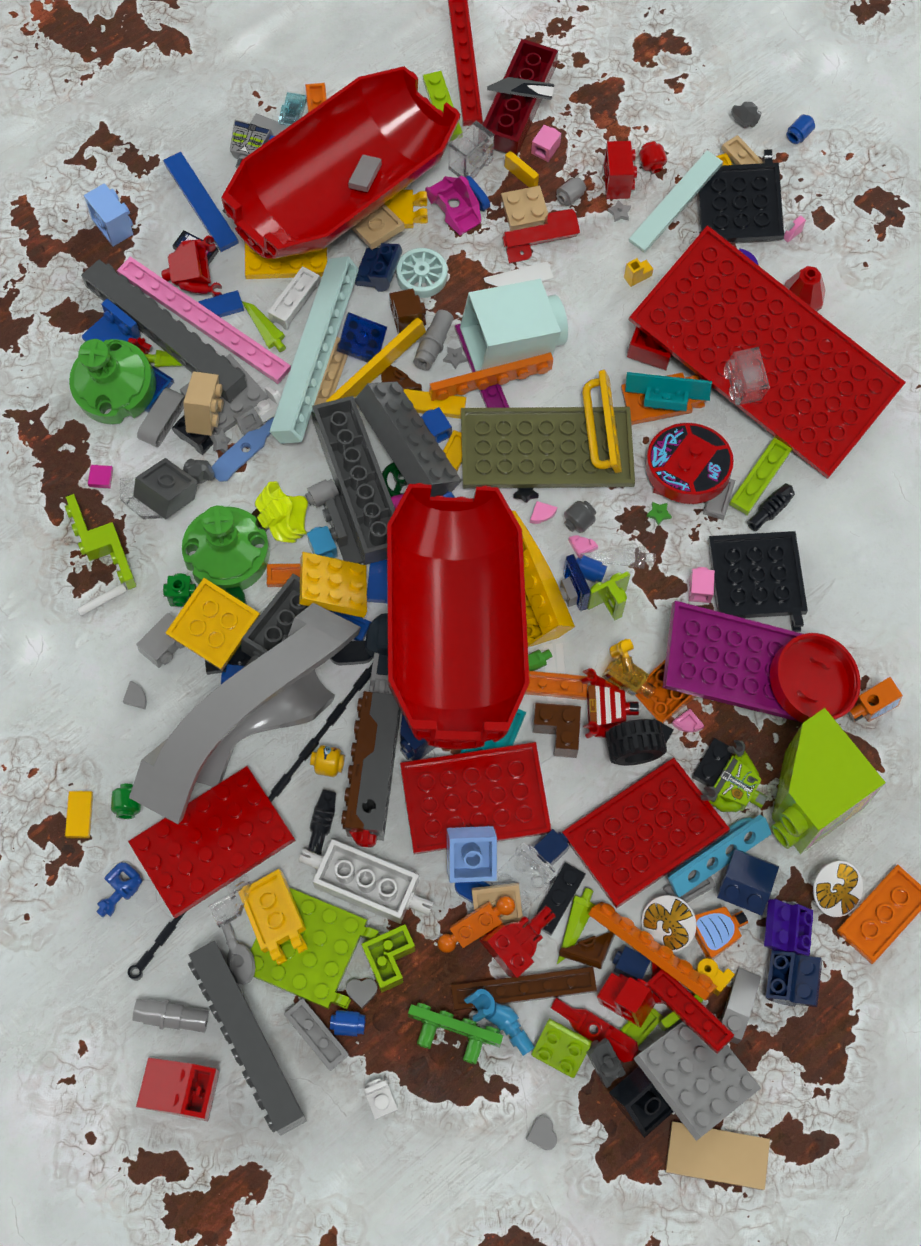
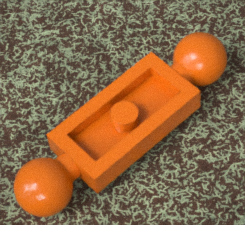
[437,896,515,953]

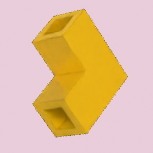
[624,258,653,287]

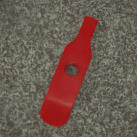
[551,998,639,1063]

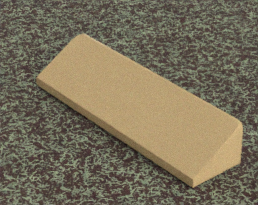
[311,337,350,413]

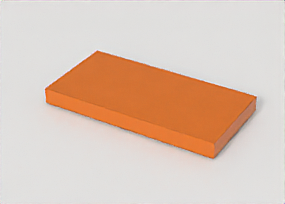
[836,864,921,964]

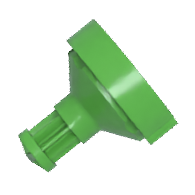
[69,339,156,424]
[182,505,270,591]

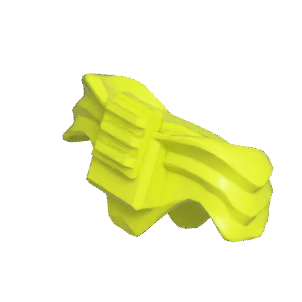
[255,481,308,543]

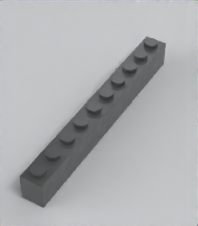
[81,259,247,402]

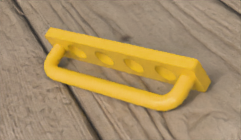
[582,369,622,473]

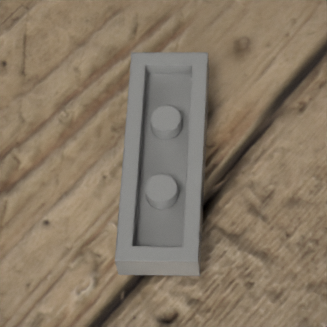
[284,998,349,1071]

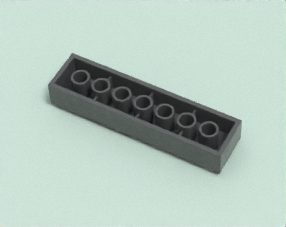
[312,396,395,565]
[188,941,307,1136]

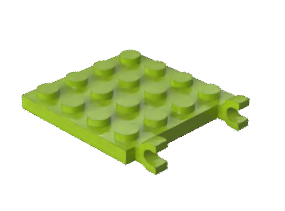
[250,887,380,1010]

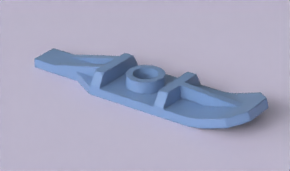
[212,417,274,482]

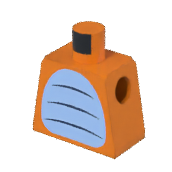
[848,677,903,722]
[694,907,748,960]

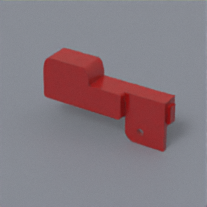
[502,209,580,264]

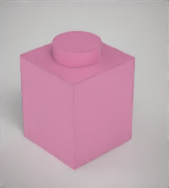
[531,125,561,162]
[688,567,715,603]

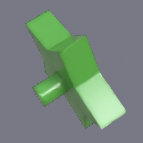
[646,502,672,526]

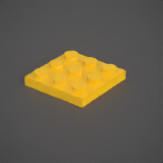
[299,552,367,618]
[165,578,260,671]

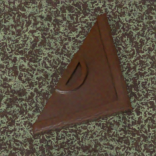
[381,365,422,391]
[559,931,615,969]

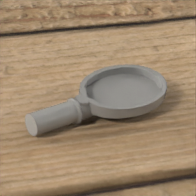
[221,921,255,985]

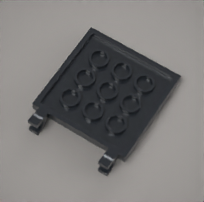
[699,149,784,242]
[708,531,808,632]

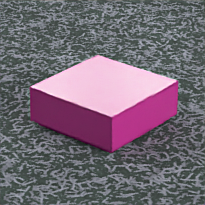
[88,465,113,489]

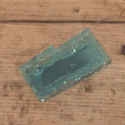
[278,92,307,126]

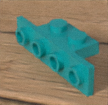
[625,372,712,411]

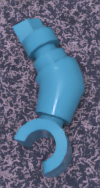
[464,989,535,1056]

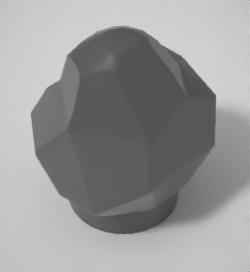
[731,102,762,127]
[183,459,215,484]

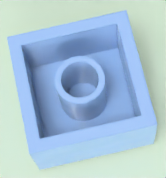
[84,183,133,246]
[447,826,497,883]

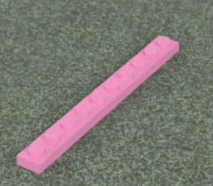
[117,256,291,384]

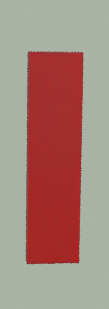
[647,969,734,1054]

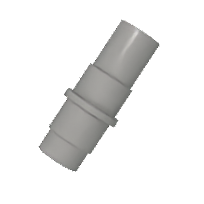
[413,310,454,370]
[132,999,209,1033]

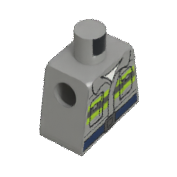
[230,119,274,168]

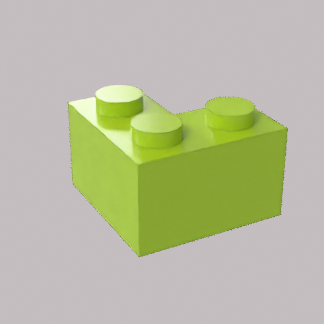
[361,924,415,993]

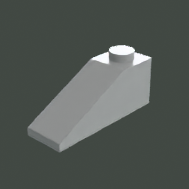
[720,968,761,1044]

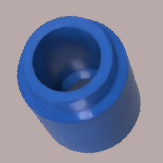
[786,114,815,144]
[573,555,607,583]
[330,1010,365,1037]

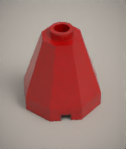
[784,266,826,311]

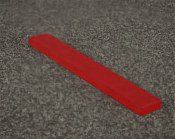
[448,0,483,126]

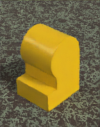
[696,958,735,996]

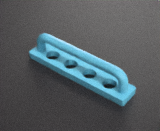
[667,815,771,897]

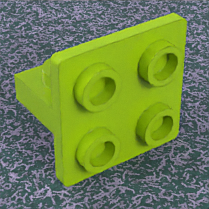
[586,571,630,621]
[531,1018,593,1078]

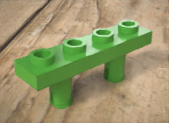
[408,1003,503,1065]

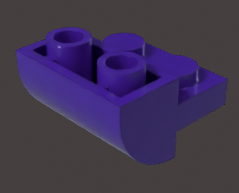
[764,899,813,956]

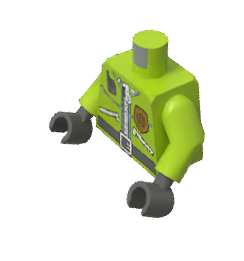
[701,740,768,812]

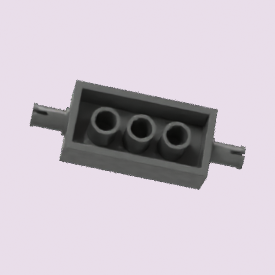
[241,574,309,669]

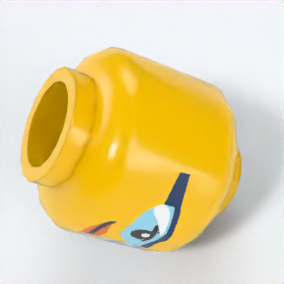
[310,745,345,777]

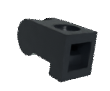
[172,415,213,455]

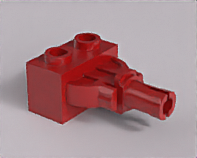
[479,906,556,978]

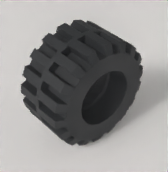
[605,719,667,766]

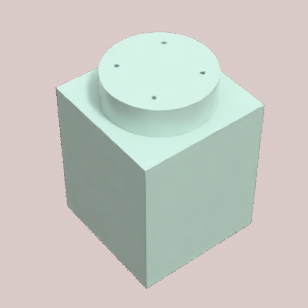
[460,279,568,371]

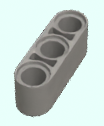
[137,388,185,447]

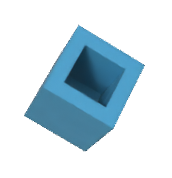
[307,526,338,558]

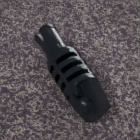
[747,483,795,532]
[307,790,336,855]

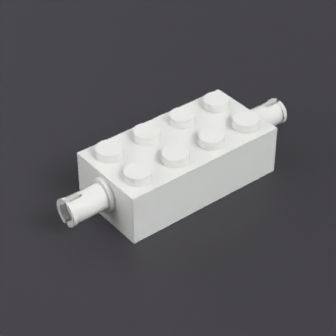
[299,839,434,924]

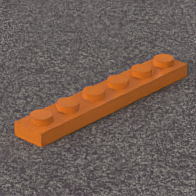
[429,352,554,401]
[588,902,718,1001]

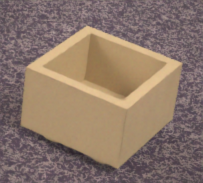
[183,371,224,436]

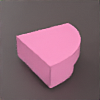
[784,216,806,242]
[530,501,557,524]
[568,535,598,558]
[672,709,704,733]

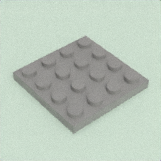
[633,1022,761,1141]

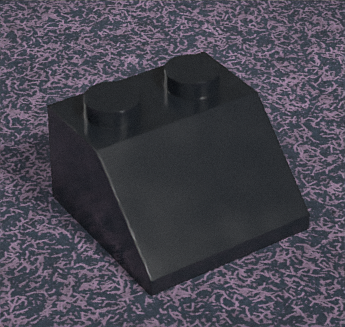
[609,1066,674,1138]

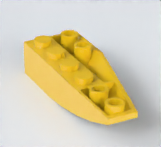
[512,511,575,647]

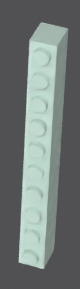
[269,256,359,444]

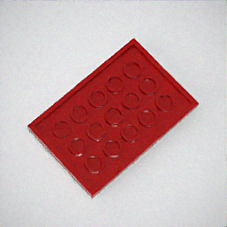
[400,742,551,855]
[562,758,730,909]
[128,766,295,918]

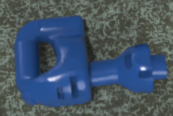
[96,862,142,917]

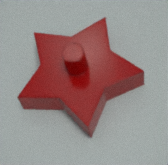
[128,337,152,354]

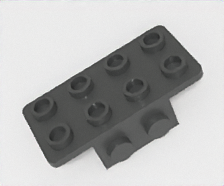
[322,495,363,564]

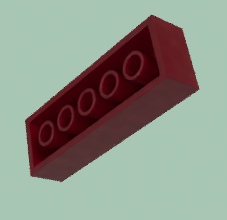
[480,38,558,156]

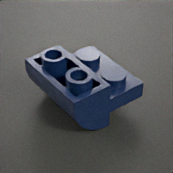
[355,243,402,292]
[766,950,823,1007]

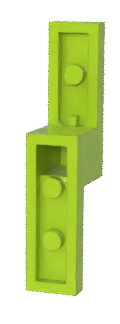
[65,494,137,590]

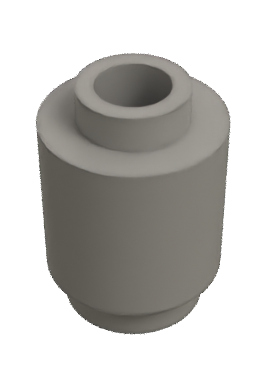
[556,177,586,206]
[305,479,339,508]

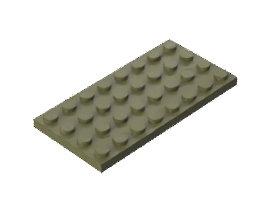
[461,407,635,489]

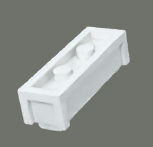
[268,266,321,330]

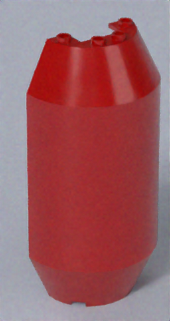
[221,66,461,259]
[387,483,530,749]

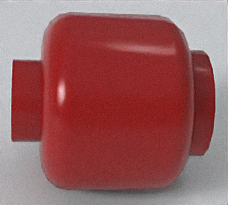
[639,141,667,173]

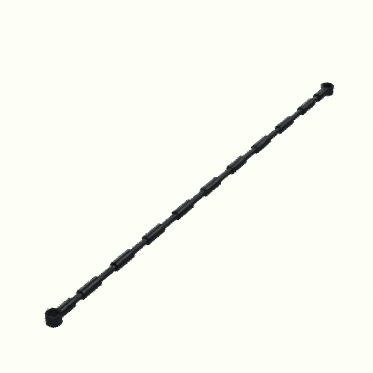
[127,663,373,981]

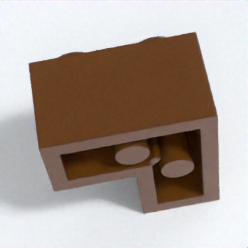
[389,288,426,334]
[533,703,581,758]

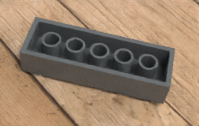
[355,382,462,497]

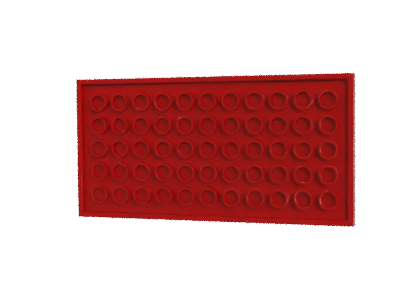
[628,225,906,479]

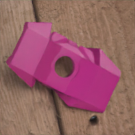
[425,175,482,235]

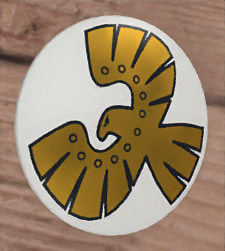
[813,861,863,917]
[641,895,697,952]

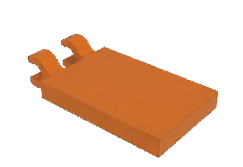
[621,372,706,425]

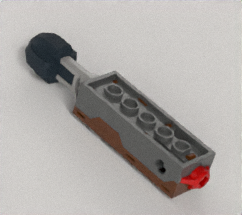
[341,613,401,847]

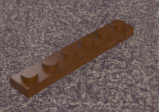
[451,967,597,1011]

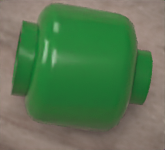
[111,784,141,819]

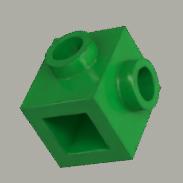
[163,573,196,607]

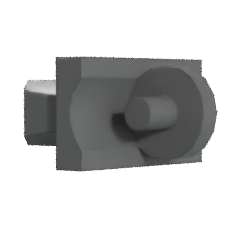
[586,1038,626,1088]

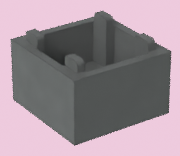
[133,458,198,520]

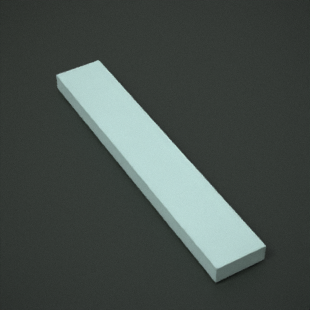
[629,150,723,253]

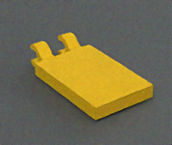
[384,190,428,229]
[238,869,308,965]

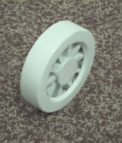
[396,248,447,298]

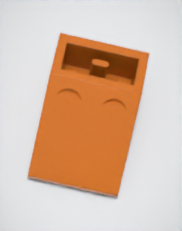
[632,659,697,723]

